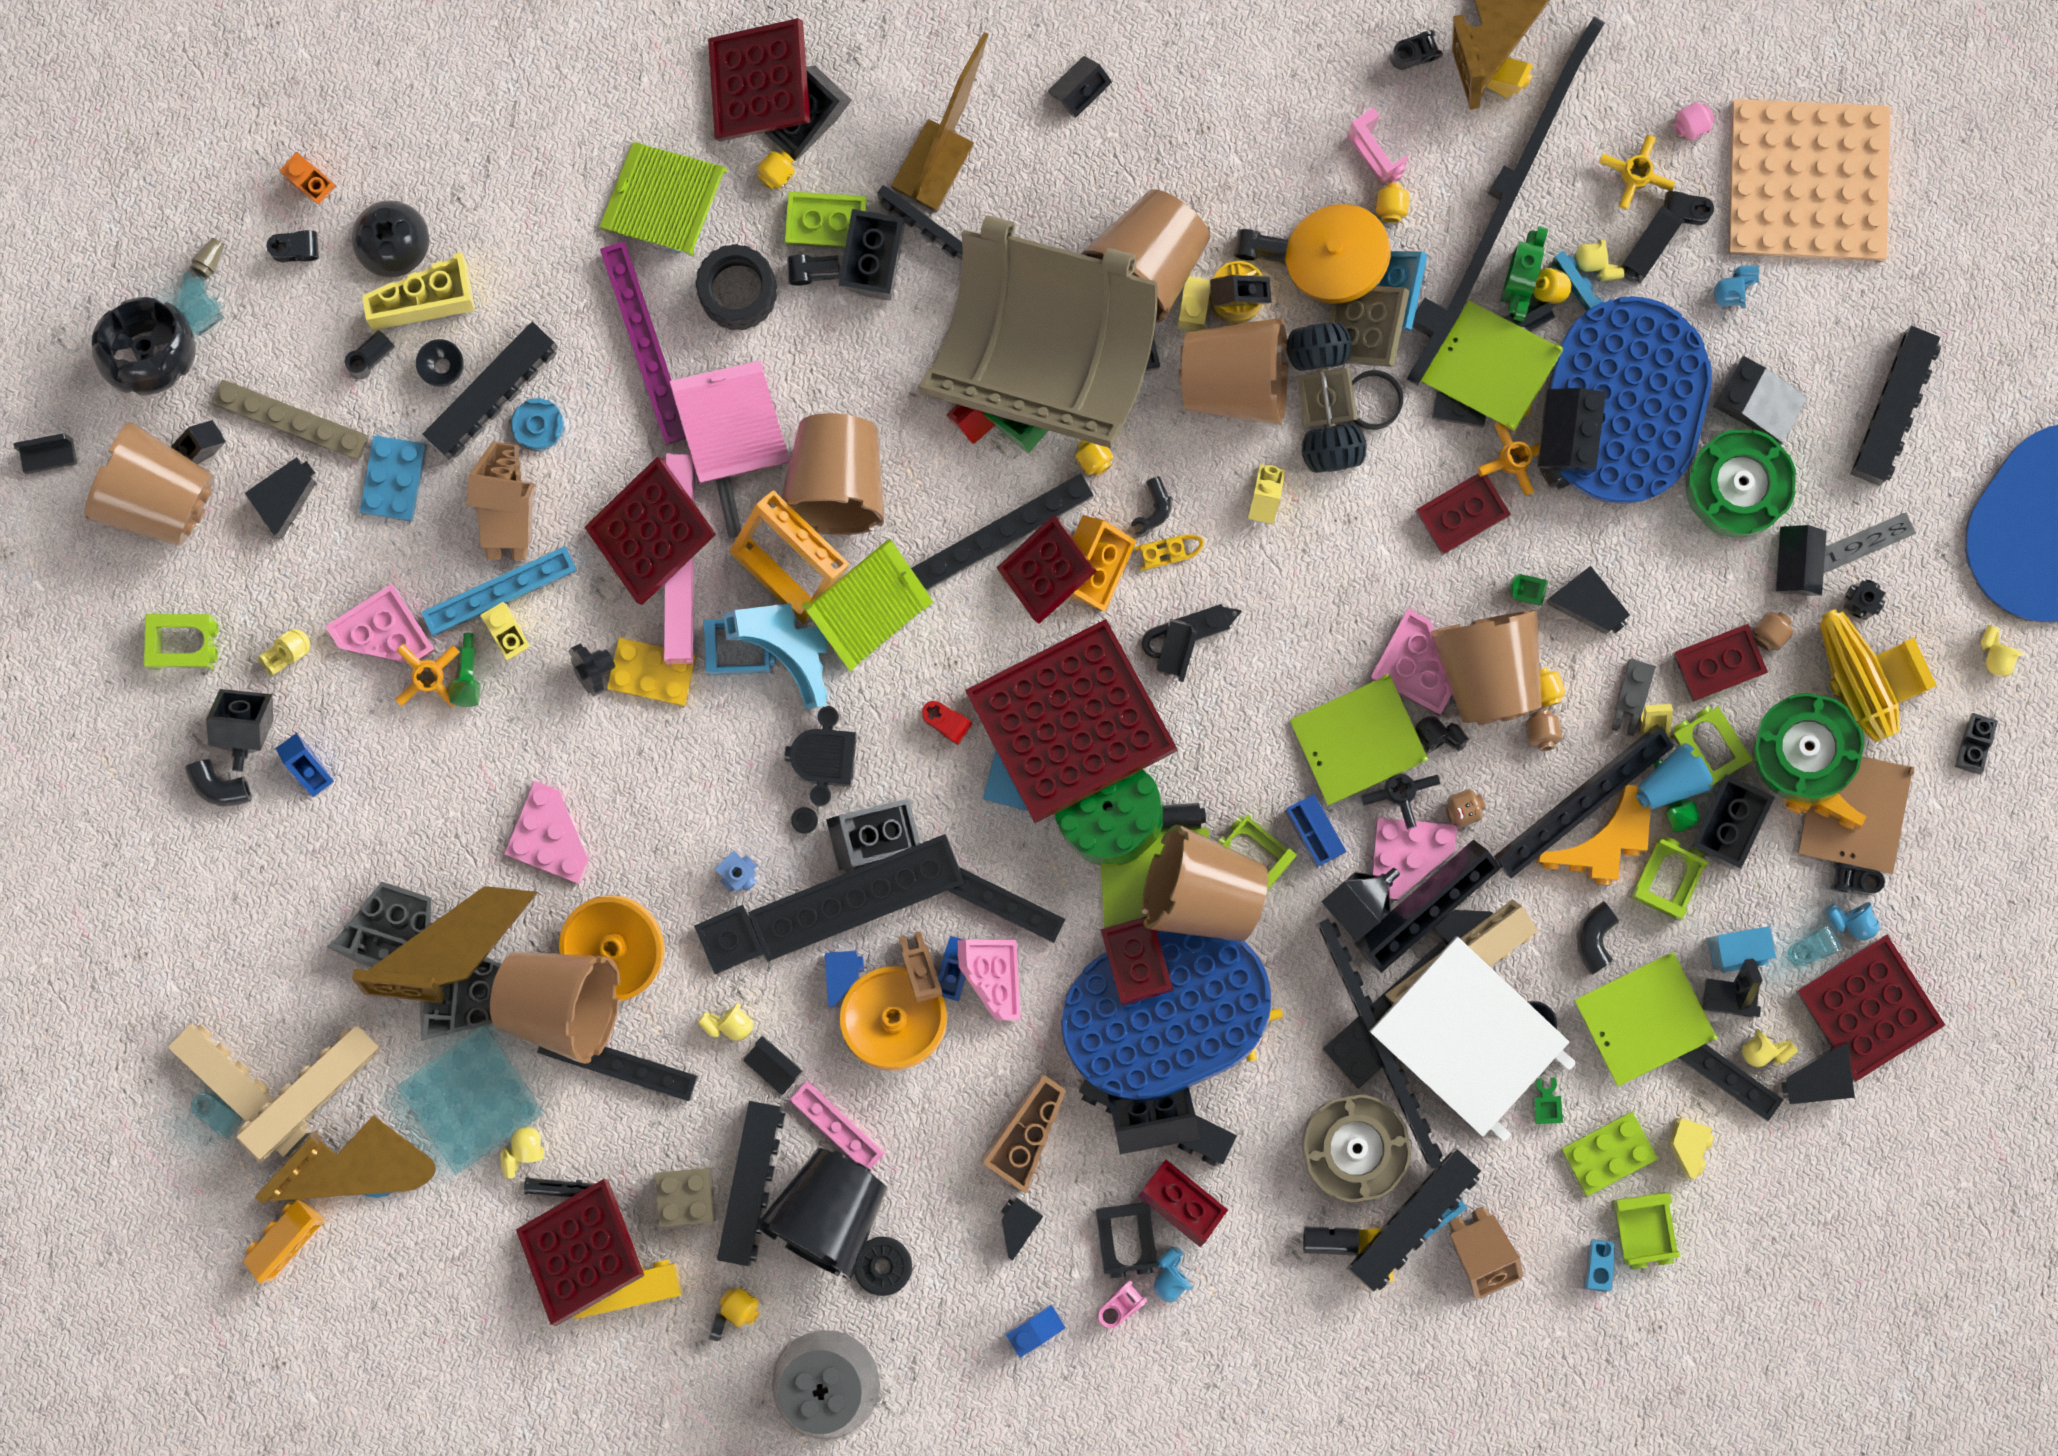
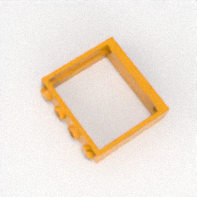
[729,490,850,624]

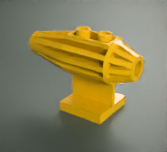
[1819,609,1937,743]

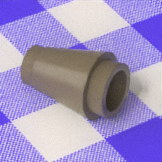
[190,238,225,278]

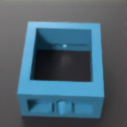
[704,619,776,676]

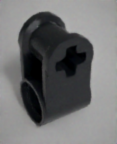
[1390,30,1443,70]
[1663,191,1714,226]
[266,230,319,263]
[1830,863,1885,895]

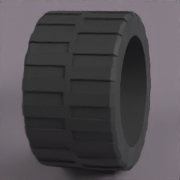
[696,244,777,330]

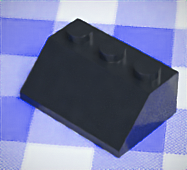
[838,209,905,301]
[1537,388,1606,475]
[1692,774,1775,872]
[1108,1087,1199,1155]

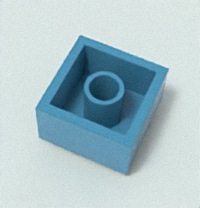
[1707,926,1776,973]

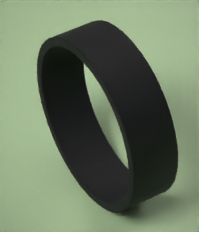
[1352,370,1404,430]

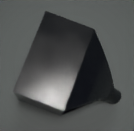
[206,689,274,772]
[1321,868,1400,942]

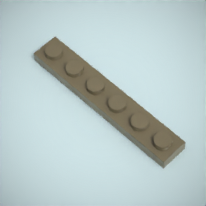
[212,379,369,461]

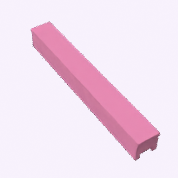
[664,453,695,665]

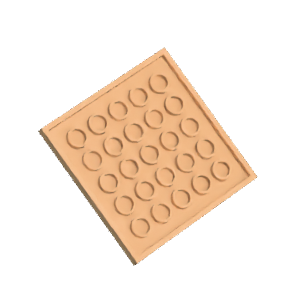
[1728,99,1890,261]

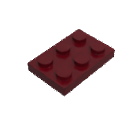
[1416,473,1511,556]
[1673,624,1768,702]
[1100,916,1173,1006]
[1138,1159,1228,1248]

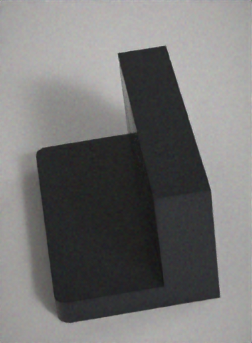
[1048,56,1112,118]
[13,433,77,474]
[1156,618,1197,682]
[1702,979,1761,1018]
[743,1036,804,1094]

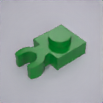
[1533,1077,1563,1124]

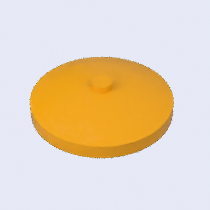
[1286,204,1391,304]
[559,895,665,1001]
[840,966,947,1071]

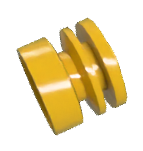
[1209,261,1263,324]

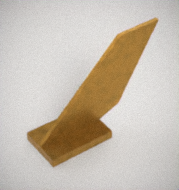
[891,32,989,212]
[352,886,538,1003]

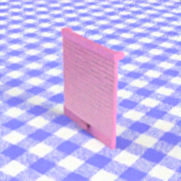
[669,361,790,485]

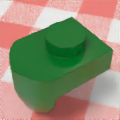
[1508,574,1548,606]

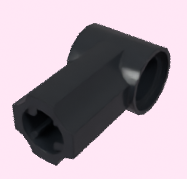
[1234,229,1288,263]
[787,254,840,286]
[1504,301,1555,333]
[344,330,395,380]

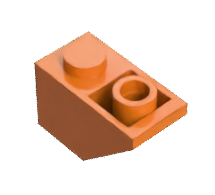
[279,152,336,205]

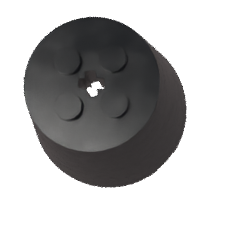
[756,1147,887,1281]

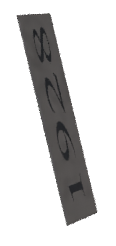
[1824,512,1916,573]

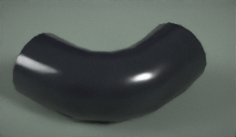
[185,759,252,807]
[1577,901,1619,975]

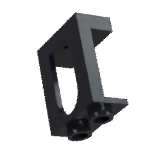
[1096,1202,1158,1278]

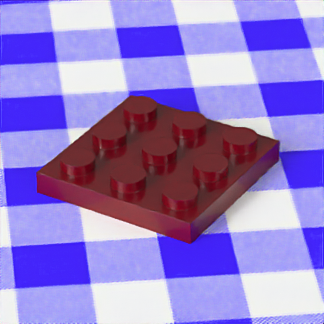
[996,515,1097,624]

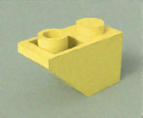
[1248,464,1285,524]
[481,602,530,661]
[1669,1118,1714,1179]

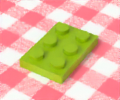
[785,191,867,248]
[1561,1111,1658,1197]

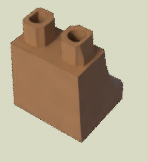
[477,482,535,560]
[1449,1206,1523,1299]

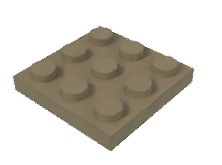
[1329,286,1409,367]

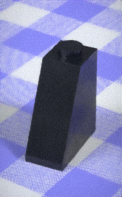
[1621,206,1684,284]
[245,457,317,540]
[1546,566,1630,635]
[1781,1041,1855,1104]

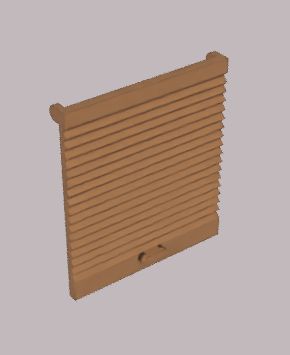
[1798,757,1914,875]

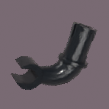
[1131,476,1173,537]

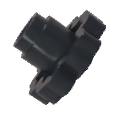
[569,643,615,697]

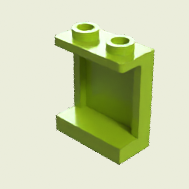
[1613,1192,1681,1269]

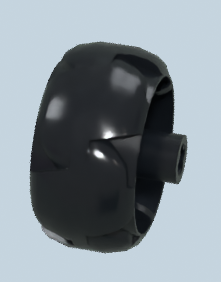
[91,297,196,395]

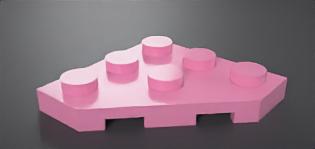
[325,584,436,663]
[1370,609,1452,716]
[504,781,589,884]
[1372,818,1457,900]
[958,940,1021,1021]

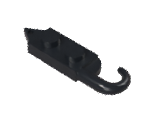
[1141,604,1242,659]

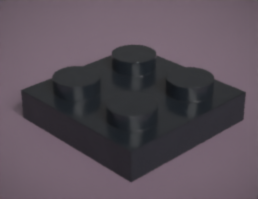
[694,905,764,975]

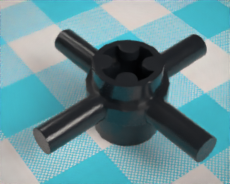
[1361,773,1440,829]

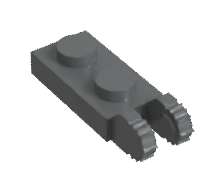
[1611,659,1656,736]

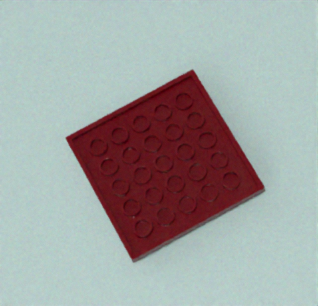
[965,619,1178,823]

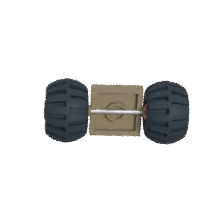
[1286,322,1367,473]

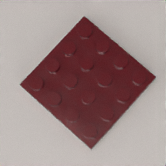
[708,18,810,141]
[584,457,716,605]
[1796,934,1946,1082]
[516,1179,645,1326]

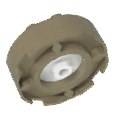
[1301,1094,1411,1203]

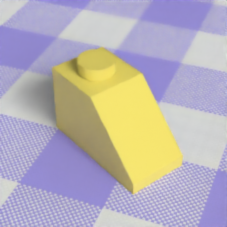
[1177,276,1211,330]

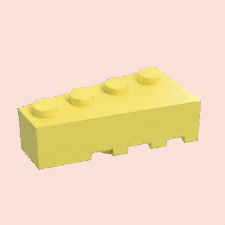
[362,252,475,331]

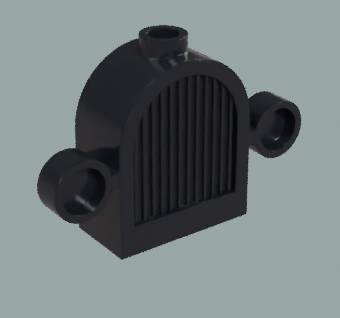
[784,706,857,807]

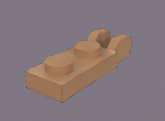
[898,931,942,1003]

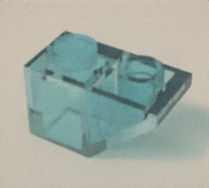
[178,271,225,336]

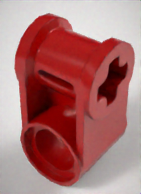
[922,701,973,745]

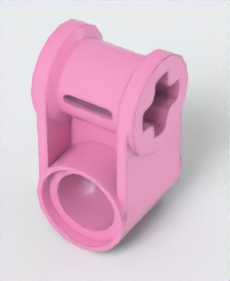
[1097,1280,1148,1328]

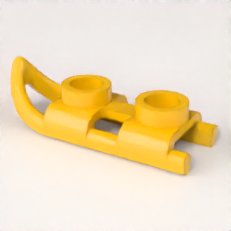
[1135,534,1204,571]

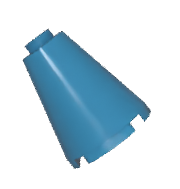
[1636,743,1713,810]

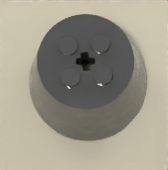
[772,1330,880,1439]

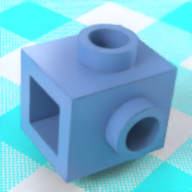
[715,850,758,893]

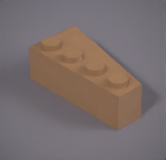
[466,441,522,514]
[980,1073,1066,1194]

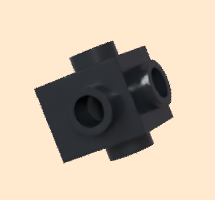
[1843,579,1886,620]

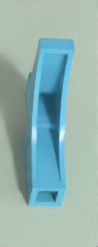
[723,603,827,710]

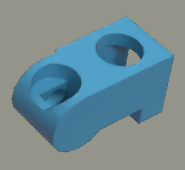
[1583,1239,1614,1292]

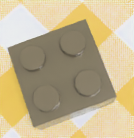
[655,1168,716,1227]

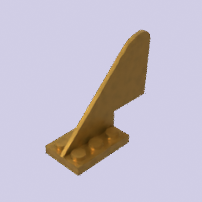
[1452,0,1550,110]
[255,1115,436,1205]

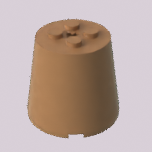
[1081,189,1210,322]
[1178,318,1288,425]
[781,413,885,535]
[84,422,214,546]
[1431,610,1542,725]
[1142,825,1268,941]
[490,951,620,1063]

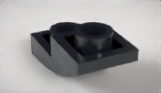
[1955,713,1998,775]

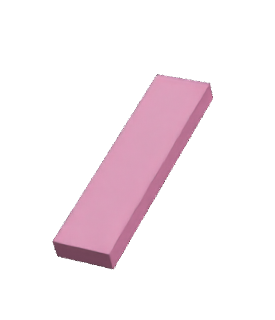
[789,1081,885,1169]

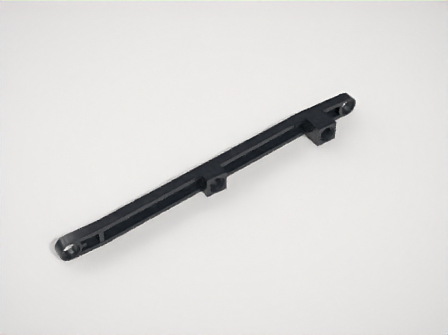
[1406,16,1605,386]

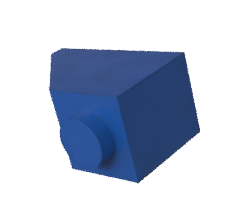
[275,733,334,797]
[938,936,966,1002]
[825,951,864,1007]
[1006,1305,1065,1358]

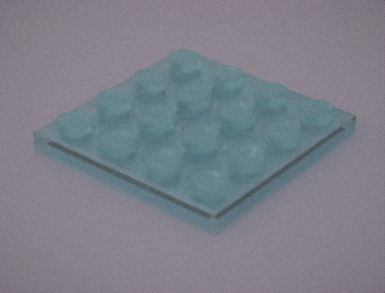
[396,1025,545,1175]

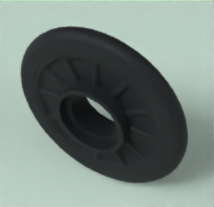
[854,1236,912,1296]

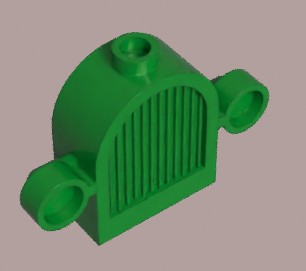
[1500,226,1548,322]

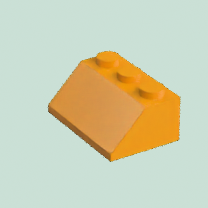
[1070,515,1137,612]
[243,1199,326,1284]

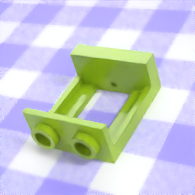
[144,614,219,670]
[1670,706,1752,785]
[1217,814,1297,891]
[1630,837,1710,921]

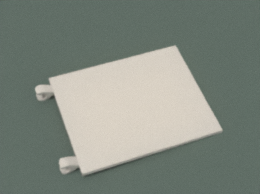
[1369,936,1576,1141]

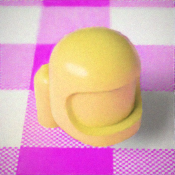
[1575,239,1624,282]
[1981,624,2024,677]
[257,629,310,676]
[697,1002,753,1041]
[1741,1028,1799,1068]
[500,1127,544,1179]

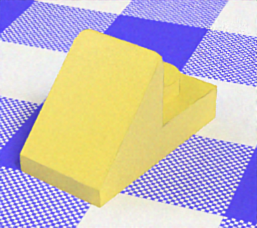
[1639,704,1673,752]

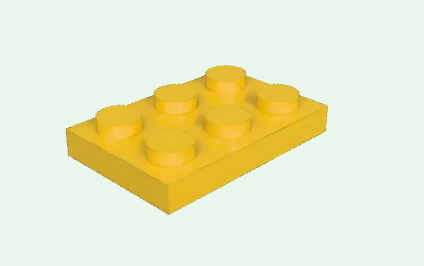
[607,637,697,707]

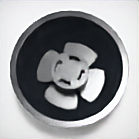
[352,200,430,277]

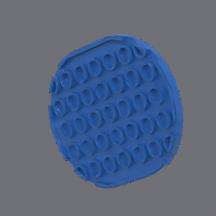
[1542,296,1712,504]
[1965,425,2058,623]
[1061,930,1271,1101]

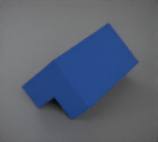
[1284,794,1347,869]

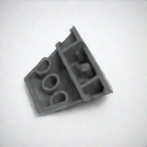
[327,882,432,967]
[420,957,501,1041]

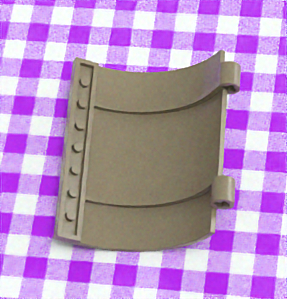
[918,215,1157,448]

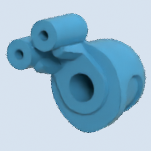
[1714,265,1759,309]
[1825,902,1880,940]
[1154,1246,1193,1303]

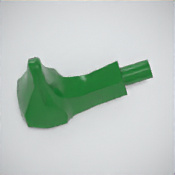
[448,633,481,707]
[1653,759,1700,833]

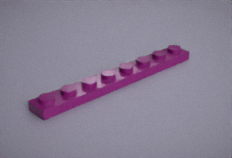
[600,241,686,446]

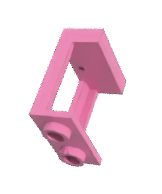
[1347,107,1409,186]

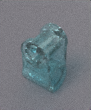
[1788,924,1843,966]
[191,1093,243,1139]

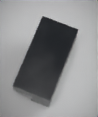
[1776,525,1827,596]

